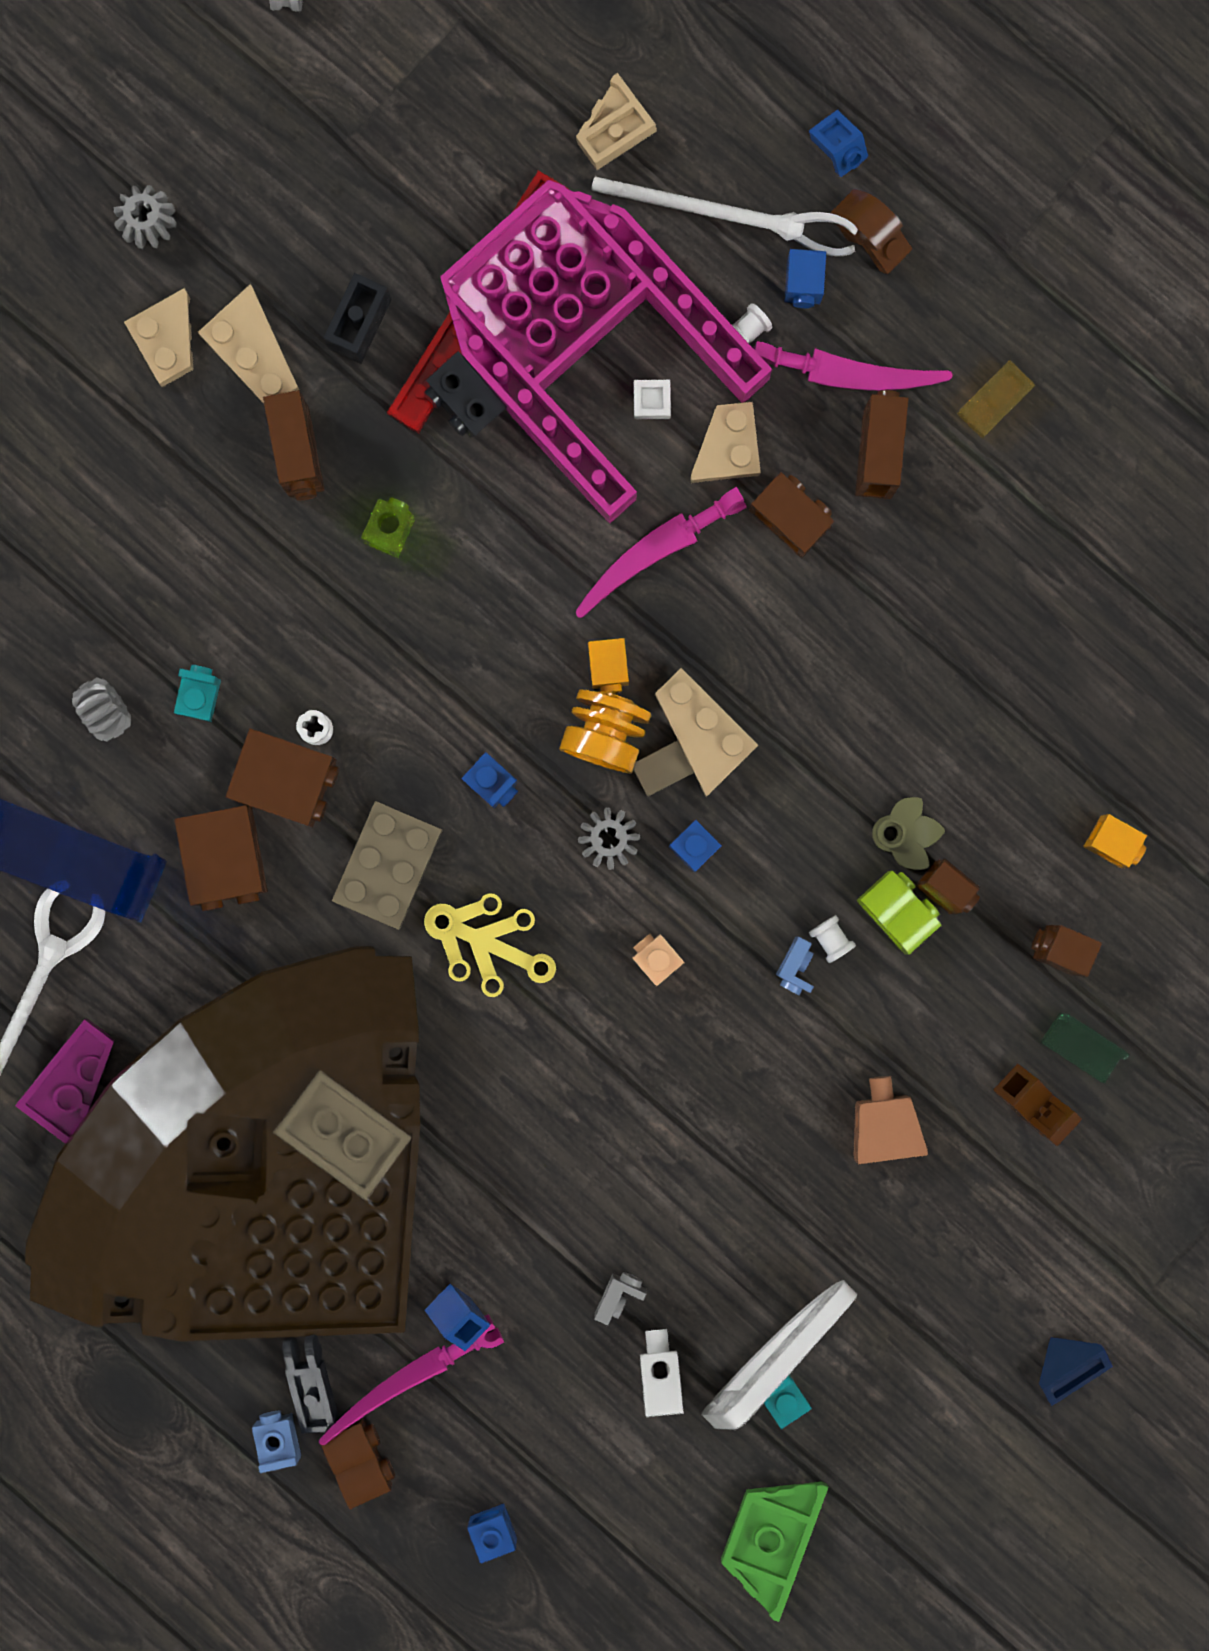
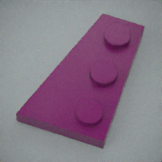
[15,1018,115,1144]

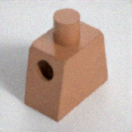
[854,1076,928,1164]

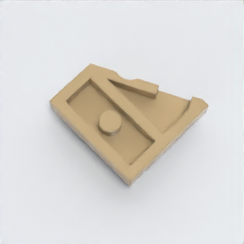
[576,73,657,170]
[124,288,193,387]
[690,402,761,483]

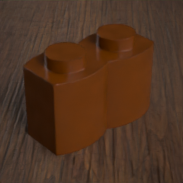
[916,858,980,915]
[321,1417,395,1509]

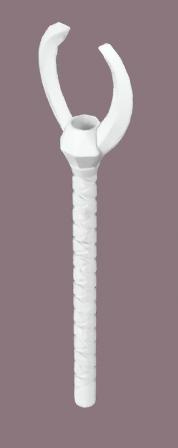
[592,177,858,256]
[0,880,105,1075]

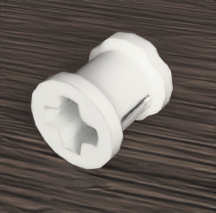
[731,303,772,344]
[296,710,333,745]
[809,915,856,963]

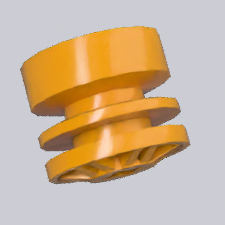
[559,690,651,774]

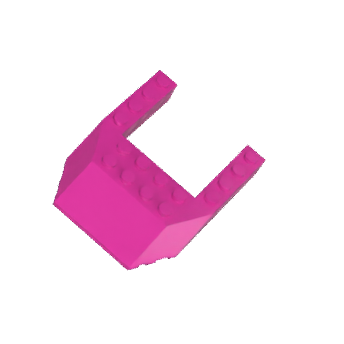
[440,180,772,524]

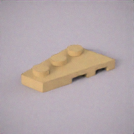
[198,284,299,404]
[655,668,758,797]

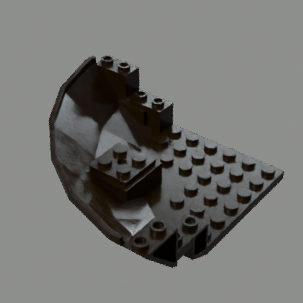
[25,946,420,1341]

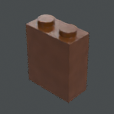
[263,390,325,501]
[855,390,909,499]
[225,728,339,827]
[174,805,268,911]

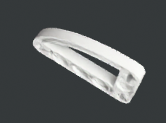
[702,1280,857,1429]

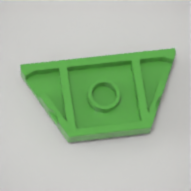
[721,1482,828,1622]

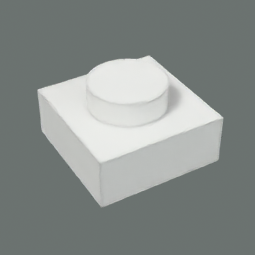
[634,380,671,419]

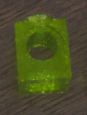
[361,497,415,558]

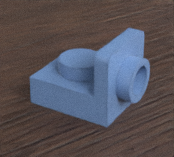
[776,937,814,995]

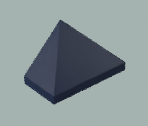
[1039,1337,1113,1406]

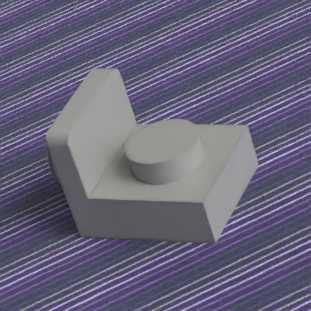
[594,1272,647,1325]

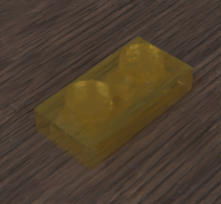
[957,360,1035,439]

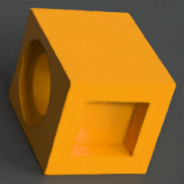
[588,638,629,694]
[1083,814,1147,868]

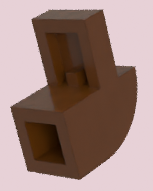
[830,189,912,274]
[993,1064,1082,1146]

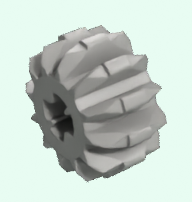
[114,185,176,249]
[72,678,131,742]
[578,808,640,870]

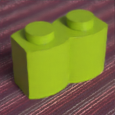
[857,871,941,955]

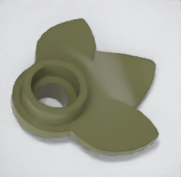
[872,797,945,870]

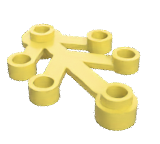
[424,893,556,997]

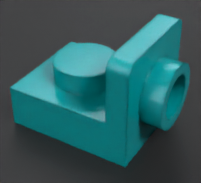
[174,665,221,722]
[764,1374,812,1429]

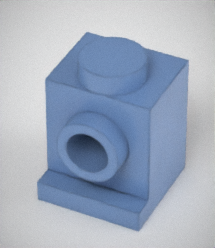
[252,1410,301,1473]

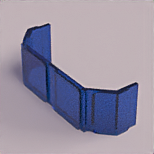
[0,799,167,923]

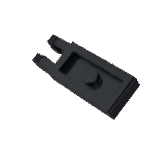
[282,1334,339,1434]

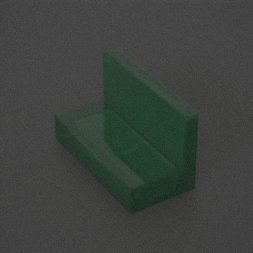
[1040,1013,1130,1084]

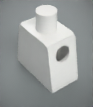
[640,1329,683,1417]

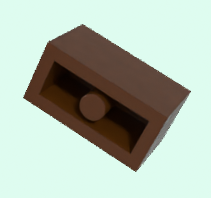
[749,472,834,559]
[1031,925,1102,977]

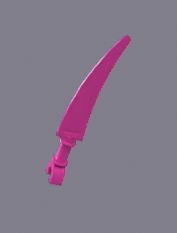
[753,341,952,391]
[576,487,747,618]
[319,1314,504,1445]

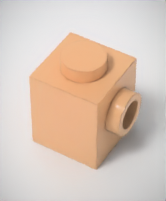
[632,934,685,986]

